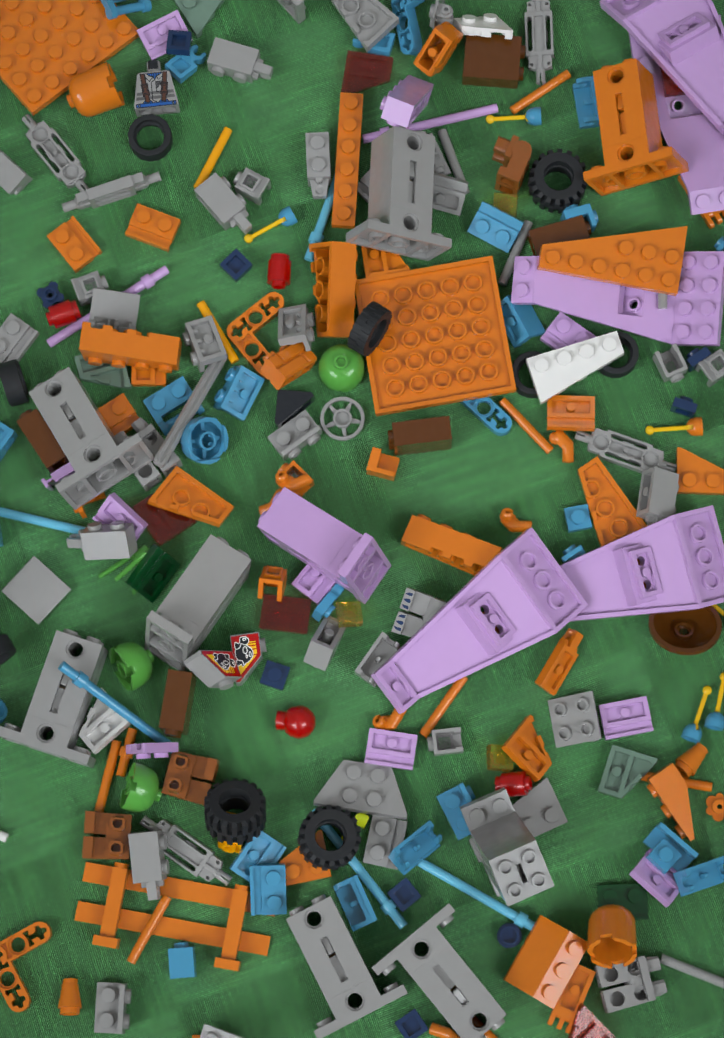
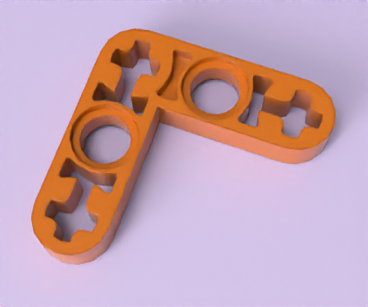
[227,292,285,379]
[0,921,52,1012]

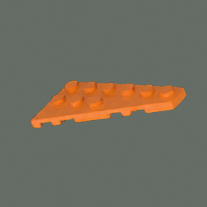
[537,226,688,296]
[577,456,647,589]

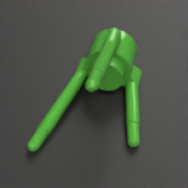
[98,544,149,595]

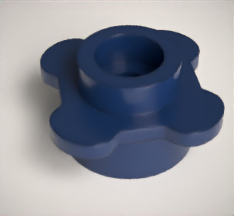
[37,282,64,309]

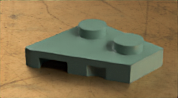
[174,0,225,38]
[74,354,132,389]
[598,745,658,799]

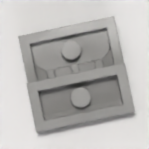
[1,556,71,625]

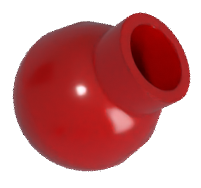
[275,705,316,739]

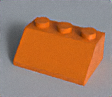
[503,915,587,1009]

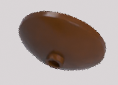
[648,605,722,655]

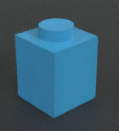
[168,942,197,979]

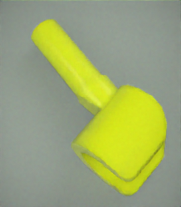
[341,813,369,841]

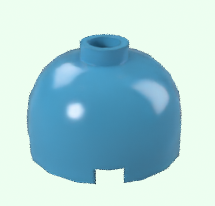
[180,416,229,464]

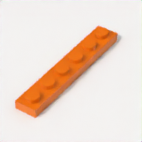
[332,92,364,229]

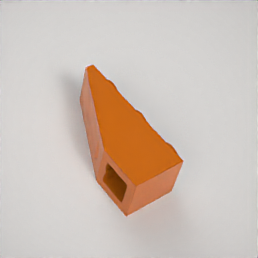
[646,763,695,842]

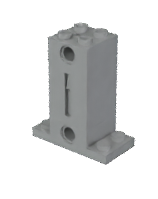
[346,126,452,261]
[28,367,155,510]
[144,535,251,672]
[0,628,108,768]
[459,787,555,906]
[286,894,408,1038]
[372,903,507,1038]

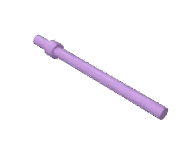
[362,103,499,144]
[46,265,170,348]

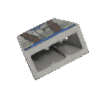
[134,60,180,117]

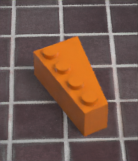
[309,241,358,339]
[79,321,182,373]
[401,514,502,576]

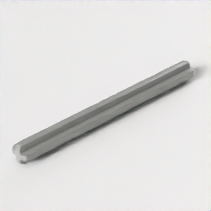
[153,355,228,468]

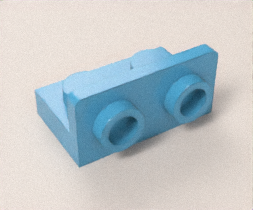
[213,365,265,421]
[436,782,475,841]

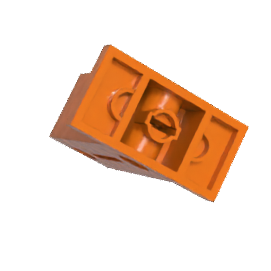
[583,58,689,196]

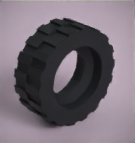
[347,302,392,357]

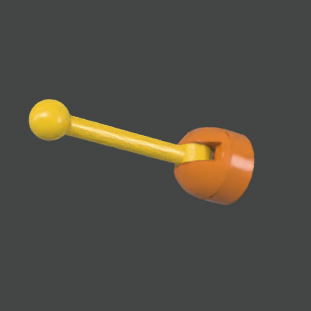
[645,417,703,436]

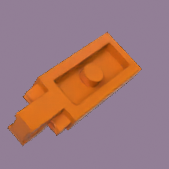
[535,628,584,696]

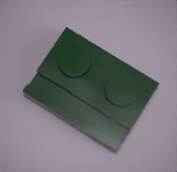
[125,544,181,603]
[596,884,649,920]

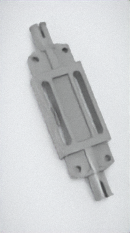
[524,0,554,85]
[22,114,89,192]
[61,171,162,213]
[575,428,677,474]
[140,815,233,886]

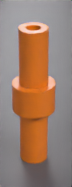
[116,728,138,777]

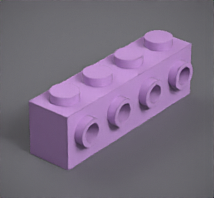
[380,75,434,128]

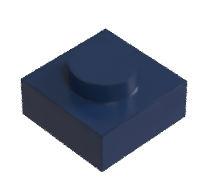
[166,30,192,56]
[219,249,253,283]
[686,346,712,373]
[670,396,698,418]
[260,660,291,691]
[387,877,422,912]
[395,1008,429,1038]

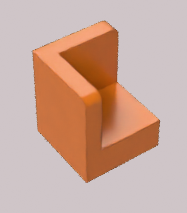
[366,447,400,481]

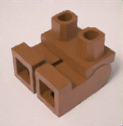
[492,135,532,198]
[161,752,220,806]
[82,811,132,860]

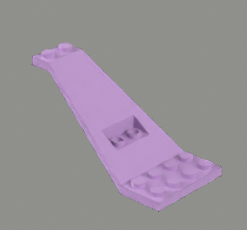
[599,0,724,135]
[628,15,724,215]
[511,251,724,346]
[560,505,724,622]
[371,527,588,714]

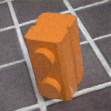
[413,21,464,77]
[260,342,317,390]

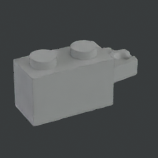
[207,37,273,83]
[305,132,331,199]
[194,172,252,235]
[636,466,679,526]
[66,520,138,560]
[128,829,170,901]

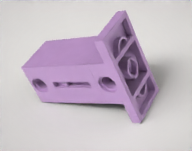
[257,487,392,604]

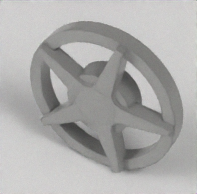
[320,397,365,441]

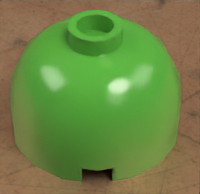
[318,344,365,392]
[109,642,154,691]
[120,762,162,813]

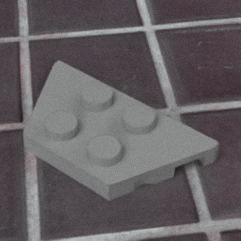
[313,760,407,820]

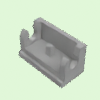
[0,149,33,195]
[355,631,401,688]

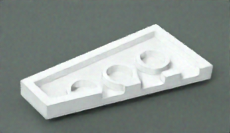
[526,331,624,405]

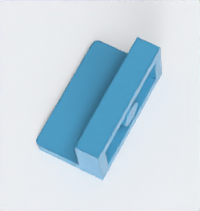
[501,295,546,348]
[642,822,699,872]

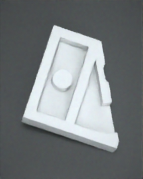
[453,13,513,39]
[79,687,131,755]

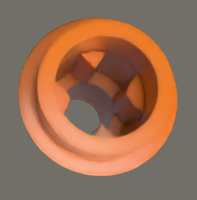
[674,742,708,779]
[57,978,82,1016]

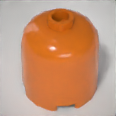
[66,62,125,117]
[587,904,637,969]

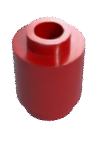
[267,253,291,290]
[45,300,82,329]
[495,771,532,797]

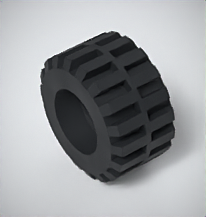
[528,149,587,213]
[204,778,266,845]
[297,805,361,871]

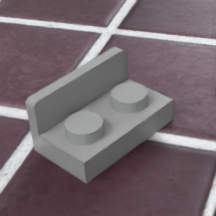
[278,304,315,351]
[182,315,227,373]
[267,409,322,461]
[94,982,132,1034]

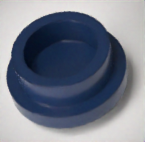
[497,923,522,948]

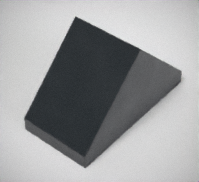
[275,389,315,429]

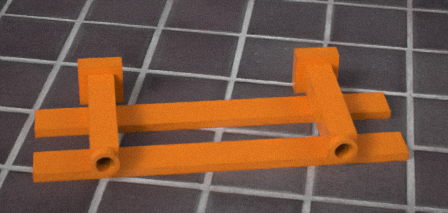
[74,862,275,971]

